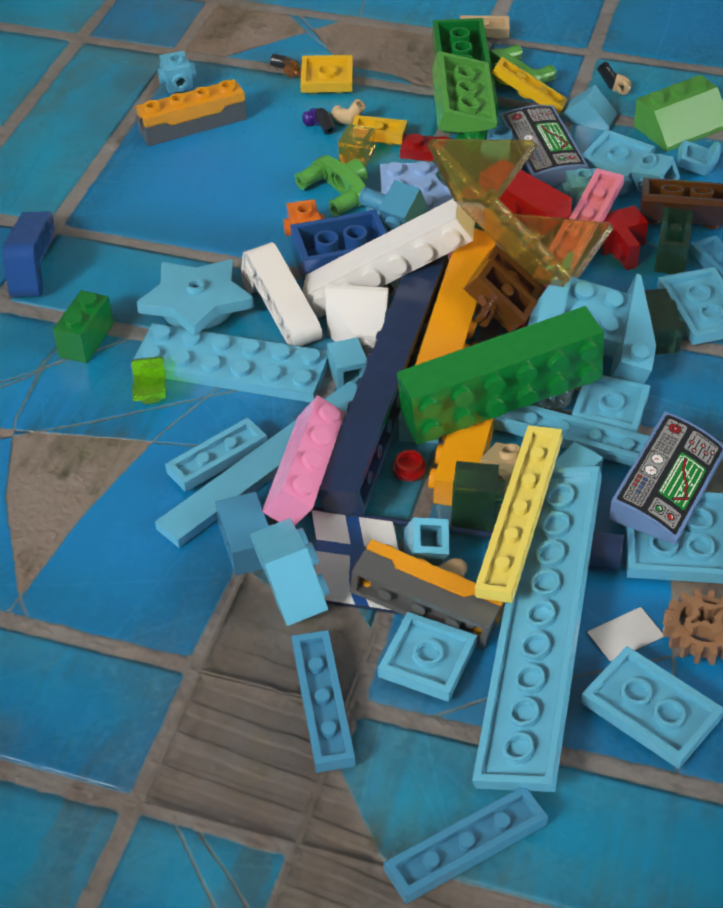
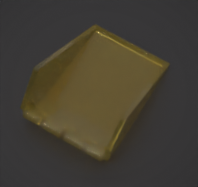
[428,139,613,287]

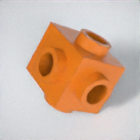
[283,199,325,236]

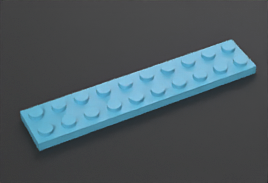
[472,466,602,792]

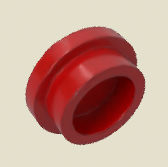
[392,450,426,482]

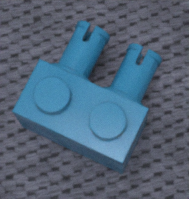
[359,180,429,231]

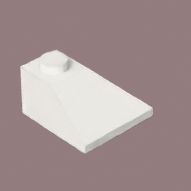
[325,284,389,358]

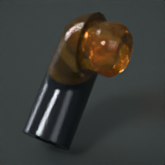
[270,53,300,78]

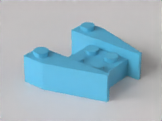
[524,254,656,384]

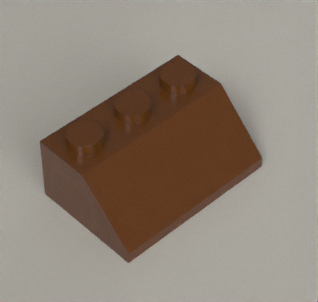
[639,177,723,229]

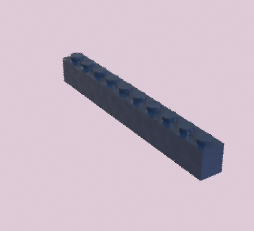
[317,254,449,515]

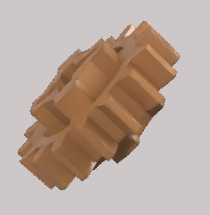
[662,589,723,665]

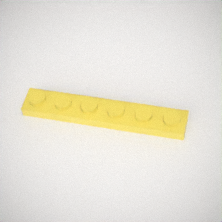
[474,425,563,603]

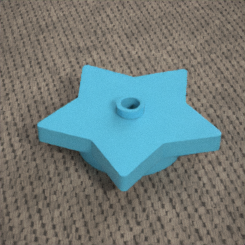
[137,259,254,335]

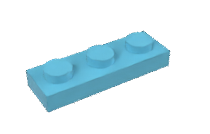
[165,417,268,492]

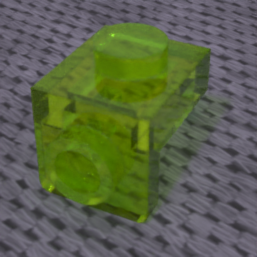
[131,356,167,404]

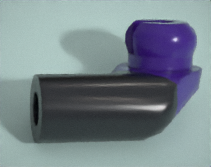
[302,108,336,135]

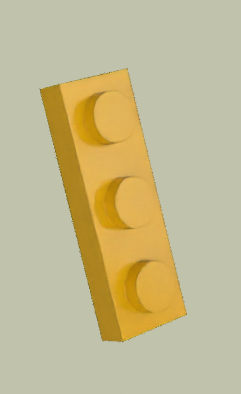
[491,57,568,115]

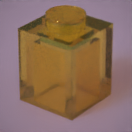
[338,124,375,168]

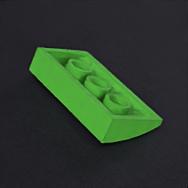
[432,51,497,132]

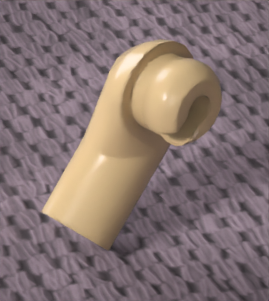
[330,99,366,125]

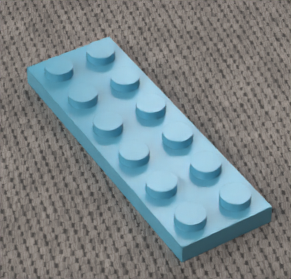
[131,323,328,403]

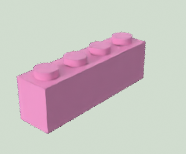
[262,395,346,526]

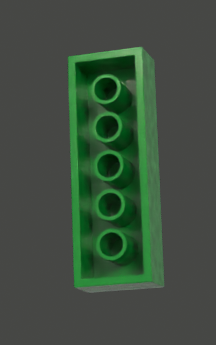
[432,18,498,134]
[397,306,604,445]

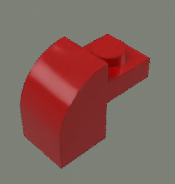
[600,205,648,271]

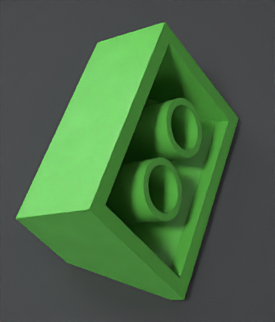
[633,75,723,152]

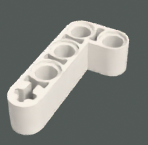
[241,242,322,347]

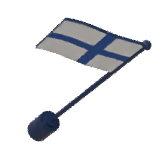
[307,506,625,615]

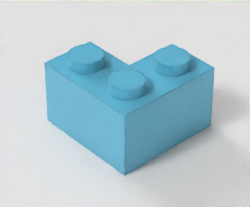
[249,518,330,626]

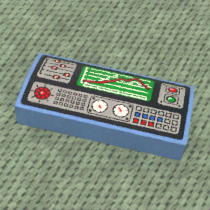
[500,105,589,187]
[609,411,723,545]

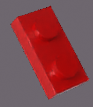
[400,134,456,162]

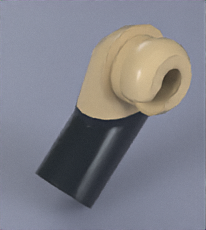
[597,62,632,95]

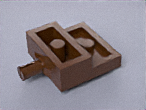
[463,245,542,332]

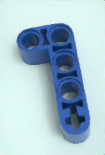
[3,211,55,297]

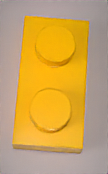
[350,115,408,145]

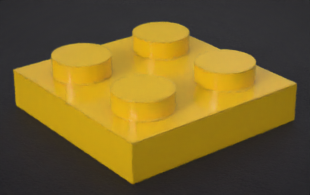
[300,55,353,94]

